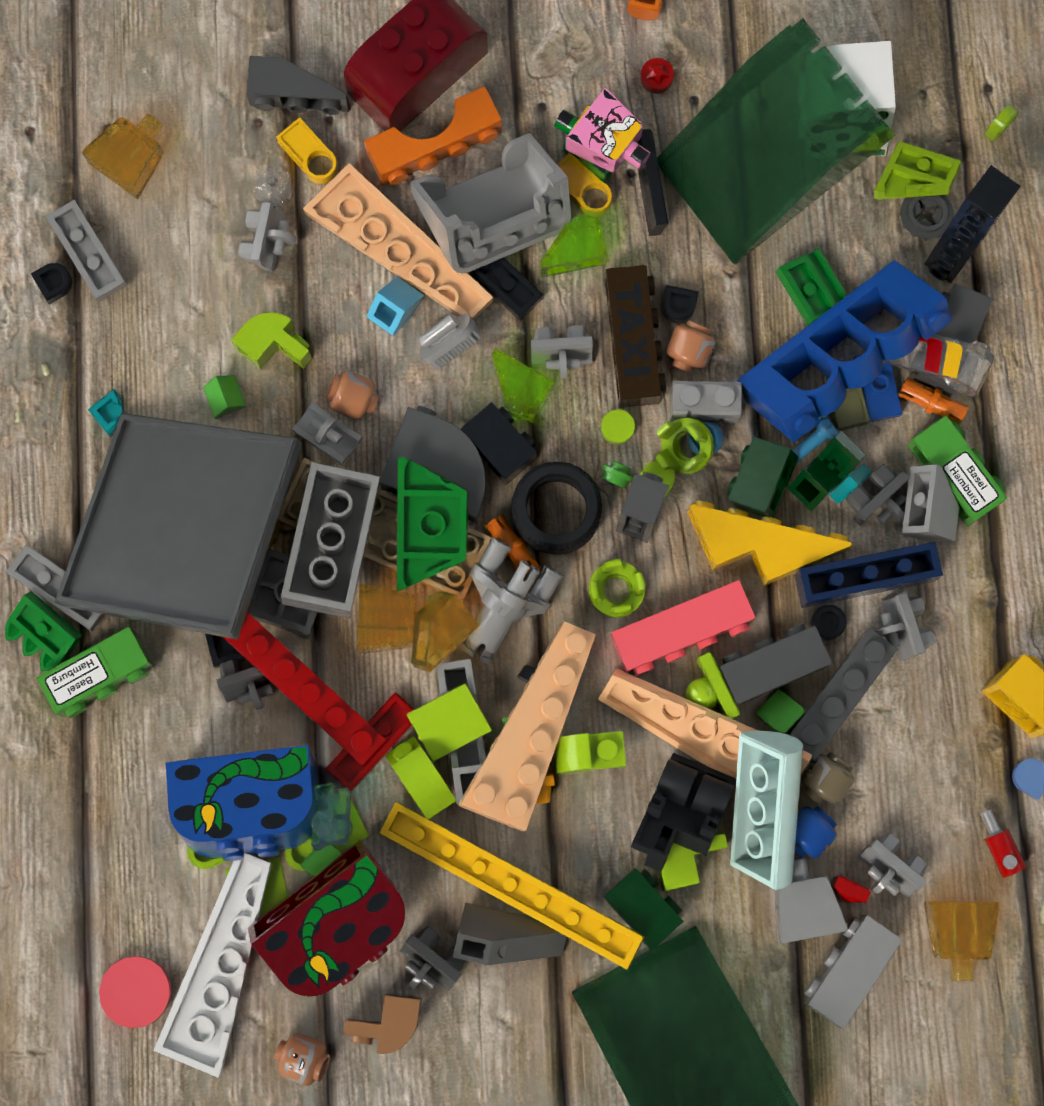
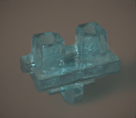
[311,783,353,851]

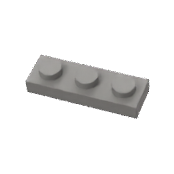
[45,200,127,302]
[6,545,104,631]

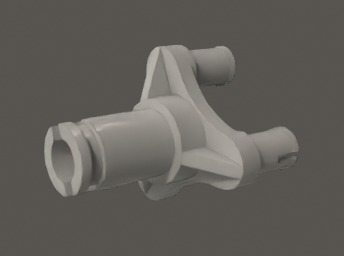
[460,537,564,664]

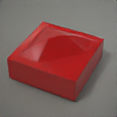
[831,875,871,903]

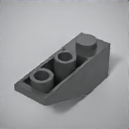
[246,56,349,115]
[453,903,567,965]

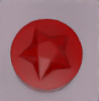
[640,58,674,94]

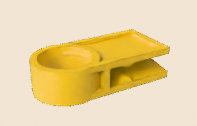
[276,117,338,184]
[557,152,612,217]

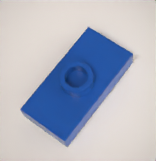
[853,354,902,423]

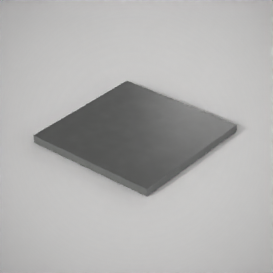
[55,413,302,640]

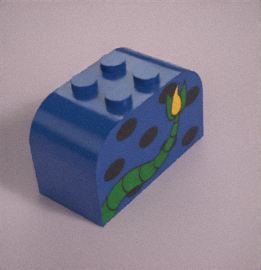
[165,745,320,861]

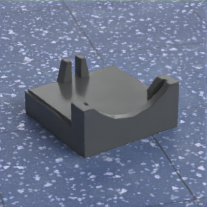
[247,548,317,639]

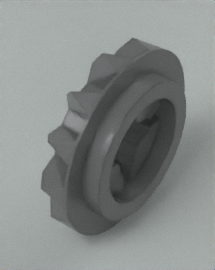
[899,195,954,241]

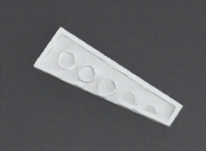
[153,853,272,1078]

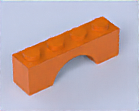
[364,86,502,186]

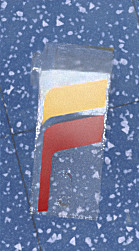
[883,325,995,397]

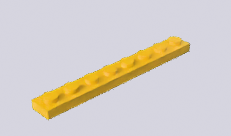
[380,802,645,969]

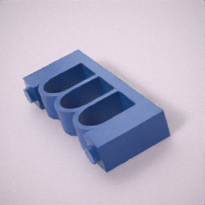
[737,260,953,443]

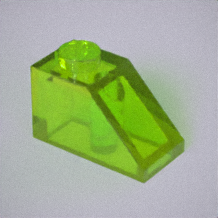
[540,215,608,278]
[492,348,554,423]

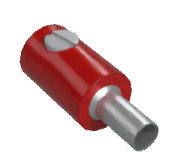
[980,809,1027,878]

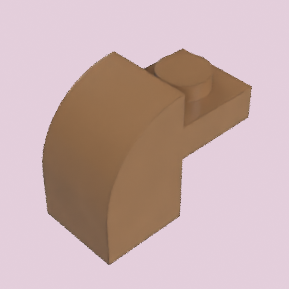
[343,994,422,1054]

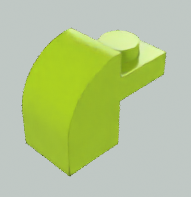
[231,312,312,369]
[553,731,626,775]
[385,736,457,820]
[659,834,728,891]

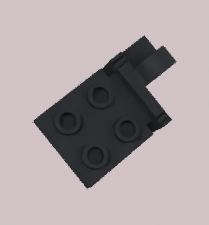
[631,753,736,872]

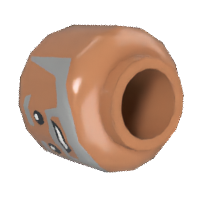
[666,320,716,373]
[326,370,379,420]
[274,1033,330,1086]

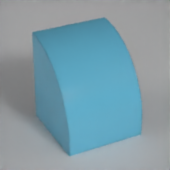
[366,276,424,336]

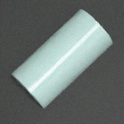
[730,731,803,890]

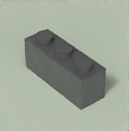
[911,283,993,398]
[616,472,669,543]
[719,624,832,706]

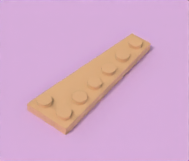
[303,163,493,320]
[459,621,596,832]
[598,668,812,778]

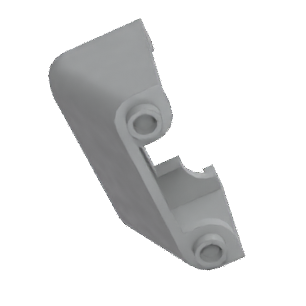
[410,133,571,274]

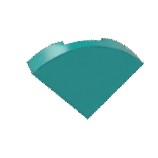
[88,389,124,438]
[829,463,872,504]

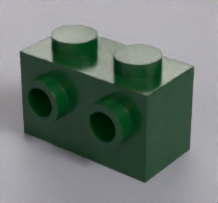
[728,436,799,518]
[603,868,684,951]

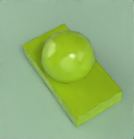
[685,652,740,720]

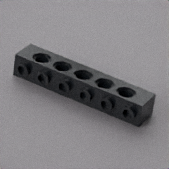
[924,165,1021,283]

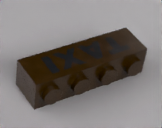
[605,265,666,408]

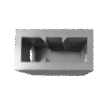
[774,858,848,944]

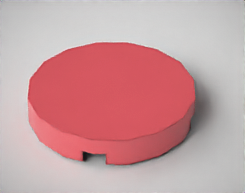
[99,956,172,1028]

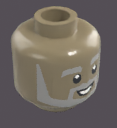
[802,752,854,806]

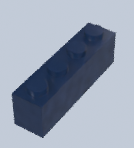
[794,542,943,608]

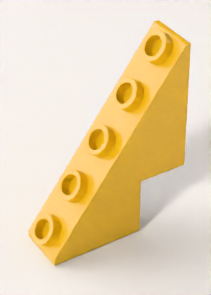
[687,500,852,586]

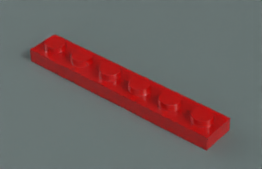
[223,612,386,766]

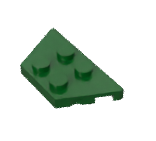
[396,457,468,591]

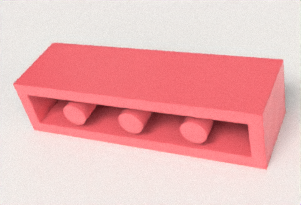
[610,580,756,676]

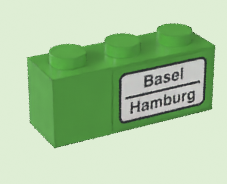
[907,415,1007,527]
[36,627,154,718]

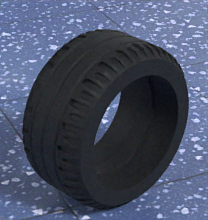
[512,462,602,555]

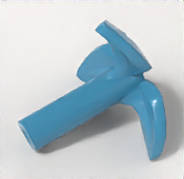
[793,416,840,464]

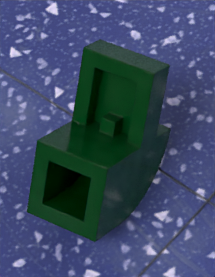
[787,431,866,511]

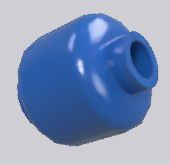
[795,806,837,858]

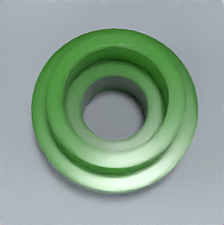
[601,460,634,489]

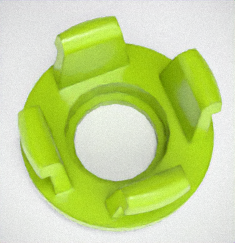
[655,418,714,474]
[588,559,645,618]

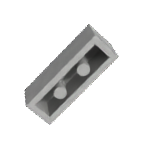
[804,915,903,1029]

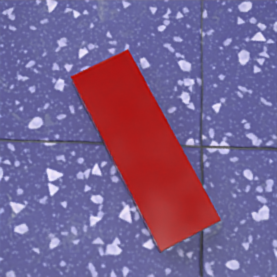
[325,692,414,793]

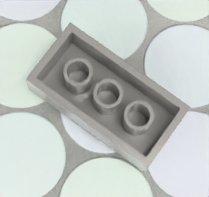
[281,462,380,618]

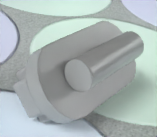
[418,313,480,369]

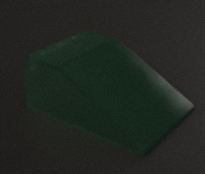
[657,18,895,265]
[572,926,798,1106]

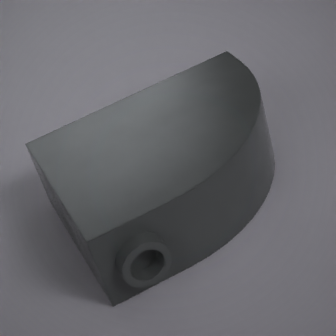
[380,406,485,523]

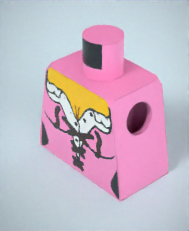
[565,88,651,172]

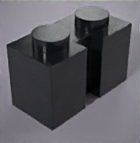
[461,402,537,485]

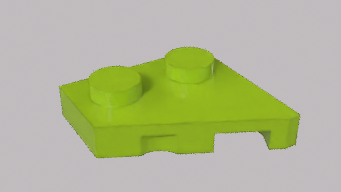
[874,141,961,200]

